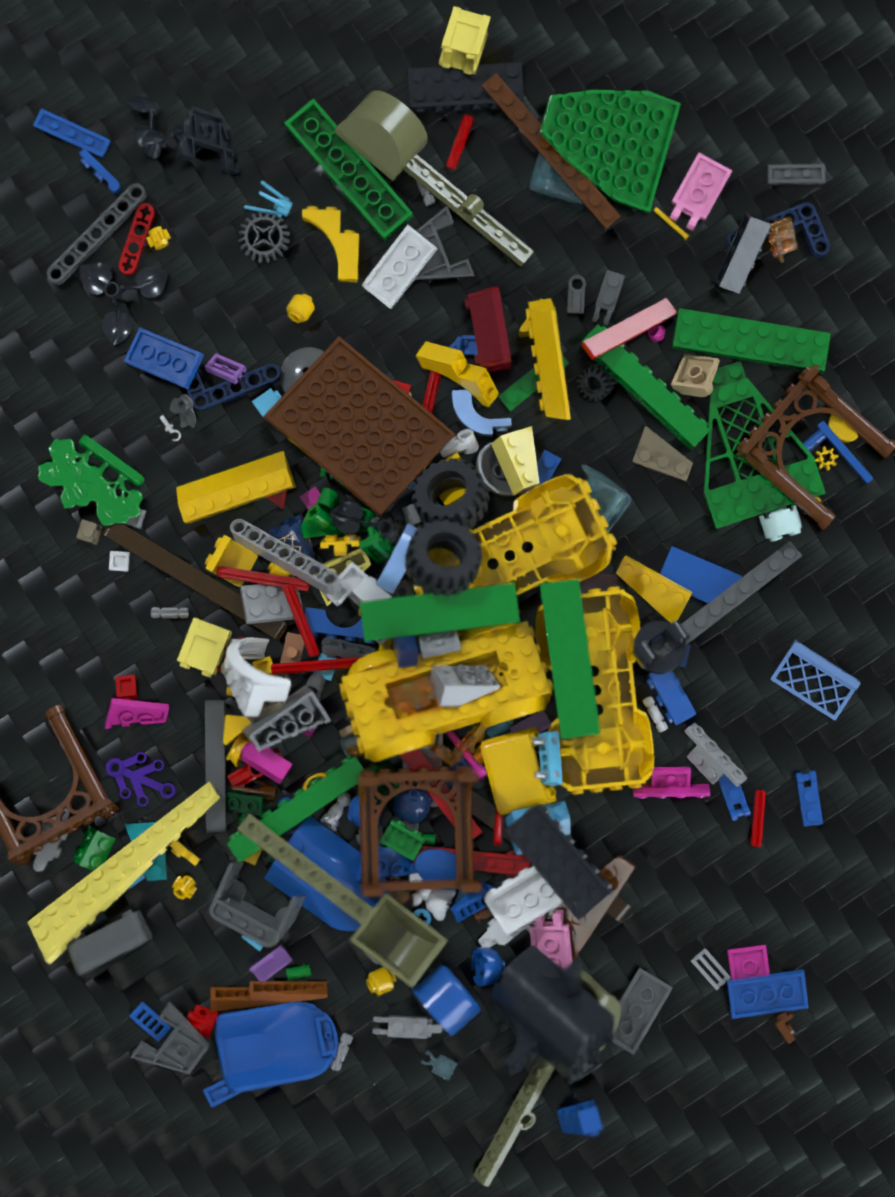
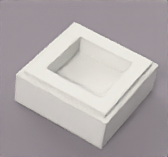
[109,551,130,572]

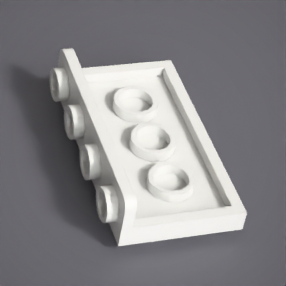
[484,867,563,937]

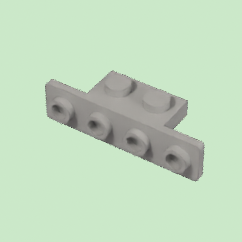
[685,723,748,787]

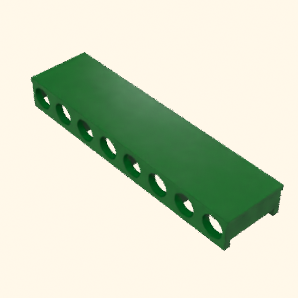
[540,579,600,739]
[360,582,520,641]

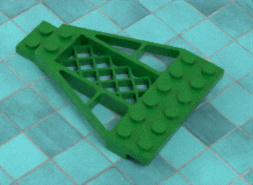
[703,361,826,529]

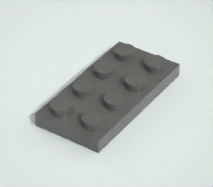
[612,968,673,1055]

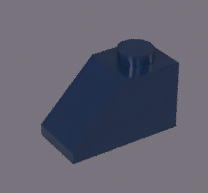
[391,635,418,668]

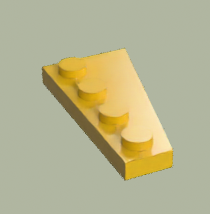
[616,556,693,623]

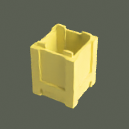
[439,6,490,75]
[177,618,233,678]

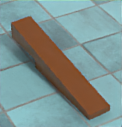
[210,981,327,1012]

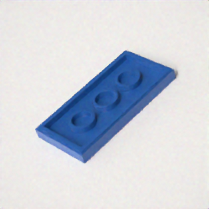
[123,327,204,389]
[660,546,742,603]
[727,970,808,1019]

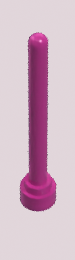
[446,730,488,782]

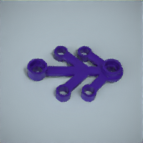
[106,752,176,806]

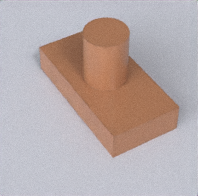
[280,632,304,674]

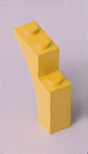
[302,206,359,282]
[416,342,499,407]

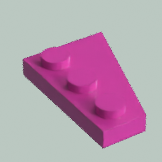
[105,698,169,729]

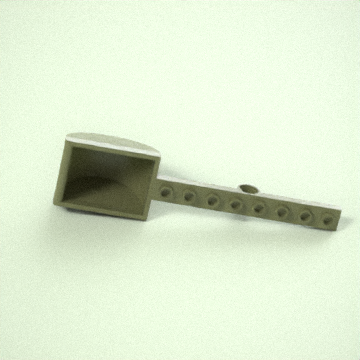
[335,90,534,267]
[237,814,447,988]
[474,970,621,1187]

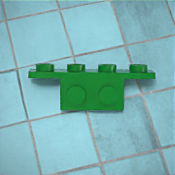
[359,526,406,574]

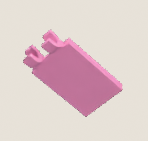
[669,153,732,231]
[530,909,572,968]

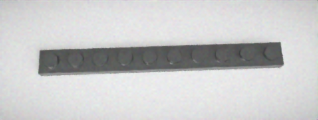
[651,541,802,660]

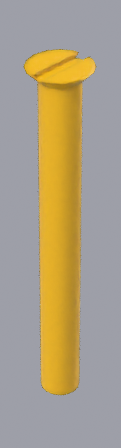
[654,207,690,240]

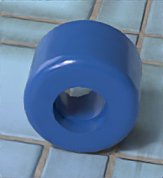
[412,965,481,1036]

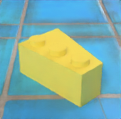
[491,426,539,496]
[314,546,371,606]

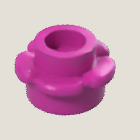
[648,325,665,342]

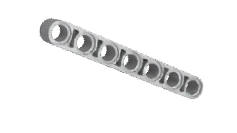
[230,519,341,595]

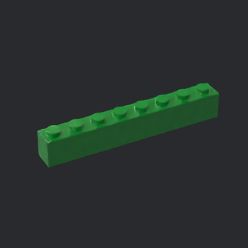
[227,755,365,863]

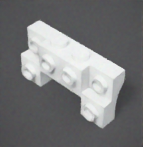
[323,562,392,645]

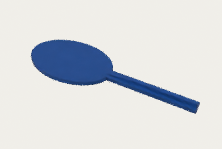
[415,849,498,891]

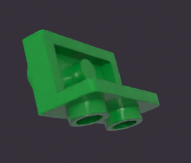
[379,820,425,861]
[73,826,116,871]

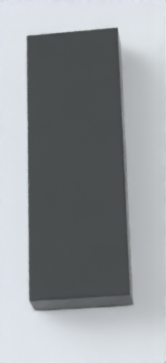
[767,164,825,185]

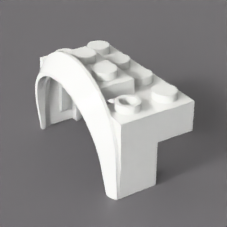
[221,638,291,717]

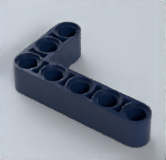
[726,203,830,258]
[186,364,281,412]

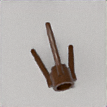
[232,779,276,805]

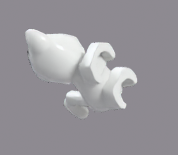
[408,872,456,921]

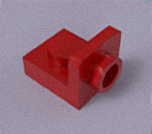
[116,674,139,701]

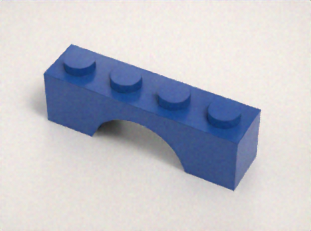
[305,607,376,644]

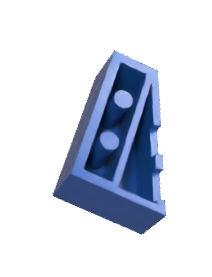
[646,671,696,726]
[556,1100,603,1136]

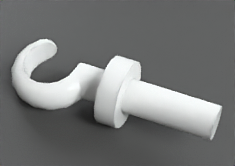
[159,415,181,441]

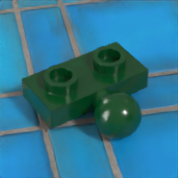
[226,790,265,826]

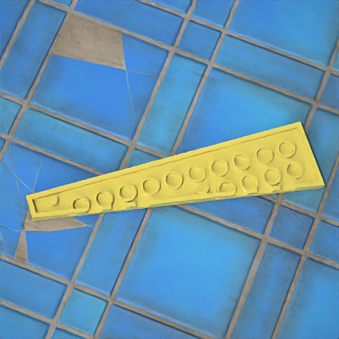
[28,782,220,964]

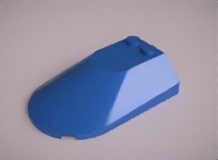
[265,815,388,931]
[215,1002,338,1094]

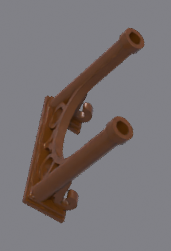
[735,364,895,530]
[0,705,119,865]

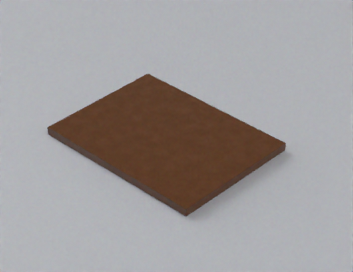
[263,336,455,517]

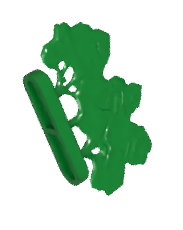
[38,435,145,526]

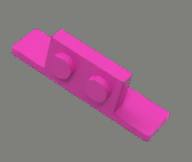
[632,767,710,799]

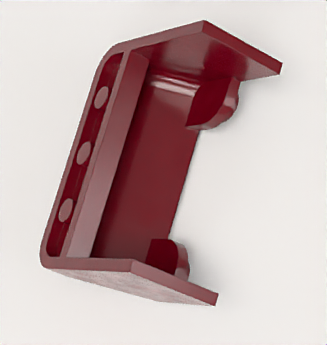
[464,286,511,372]

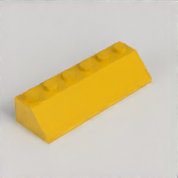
[526,298,571,420]
[176,451,296,524]

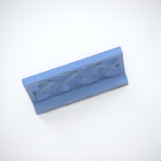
[770,640,861,720]

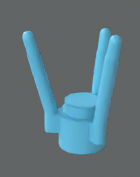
[244,181,293,218]

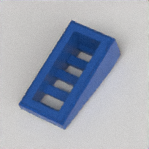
[450,886,488,922]
[129,1001,172,1042]

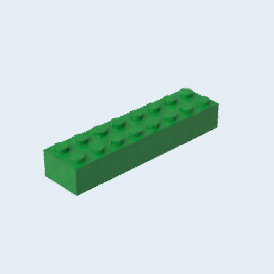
[285,98,413,242]
[672,308,831,374]
[580,325,710,451]

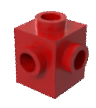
[187,1004,218,1038]

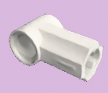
[440,429,479,458]

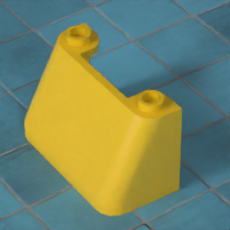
[480,726,557,815]

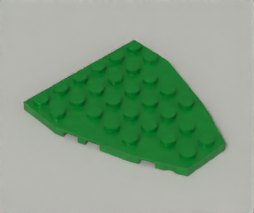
[539,90,681,213]

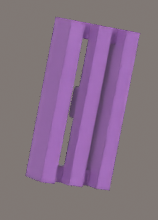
[205,353,247,384]

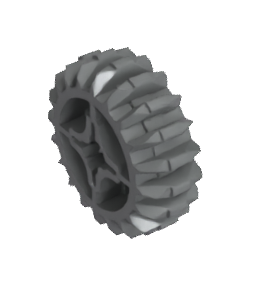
[238,211,290,263]

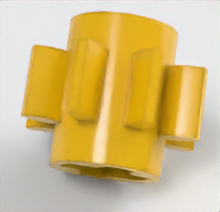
[146,226,171,250]
[815,447,838,471]
[172,876,197,899]

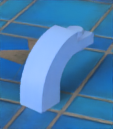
[452,390,511,436]
[376,524,417,594]

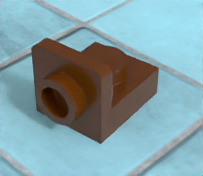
[774,1011,795,1044]

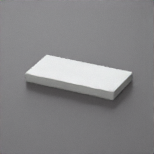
[361,225,438,309]

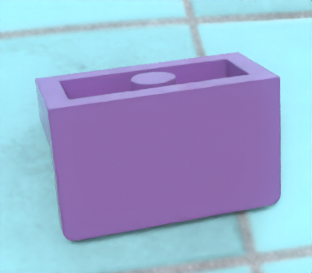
[510,711,551,733]
[249,945,293,981]

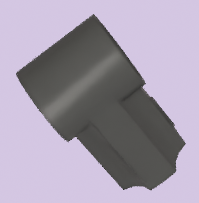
[567,275,586,314]

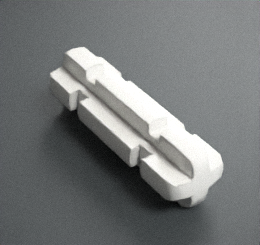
[643,696,668,733]

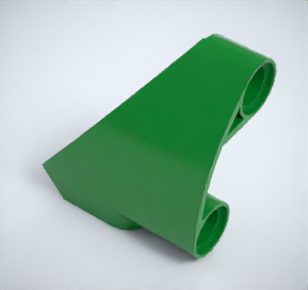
[301,488,376,538]

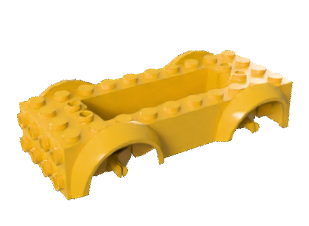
[406,474,617,637]
[535,586,654,795]
[339,621,553,762]

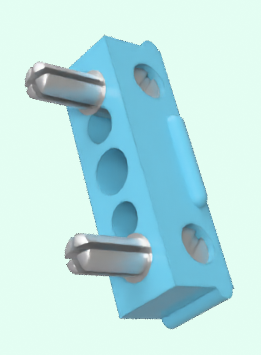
[531,731,562,787]

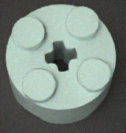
[759,505,802,542]

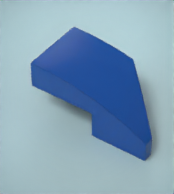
[449,335,478,355]

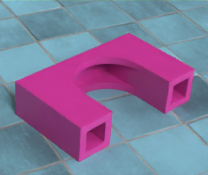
[241,695,318,784]

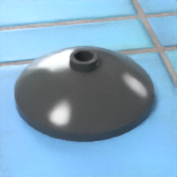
[280,347,324,393]
[476,442,513,496]

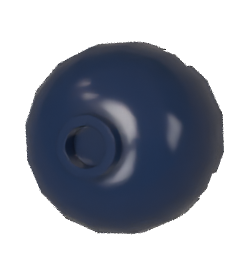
[392,784,431,824]

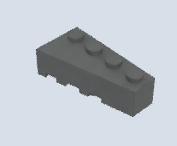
[242,685,331,751]

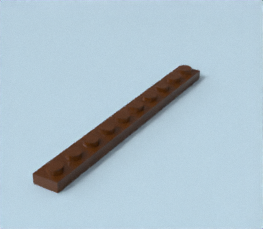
[482,73,621,230]

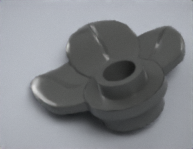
[170,394,196,428]

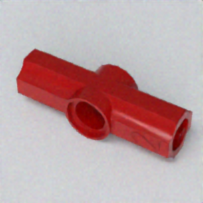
[227,747,283,787]

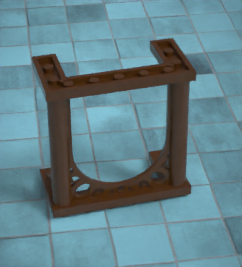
[356,766,481,897]

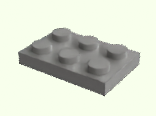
[240,584,303,624]

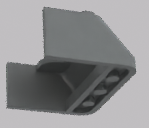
[209,861,307,947]
[67,909,153,976]

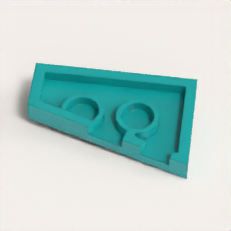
[124,822,167,881]

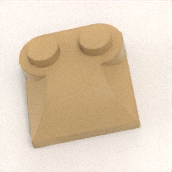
[671,354,720,397]

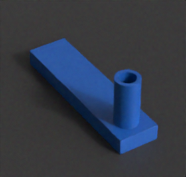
[802,421,874,484]

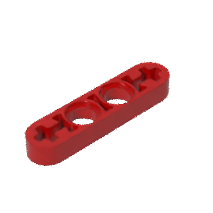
[119,203,155,275]

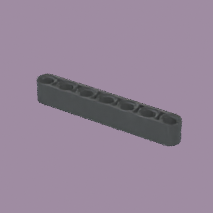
[47,184,147,285]
[205,700,227,833]

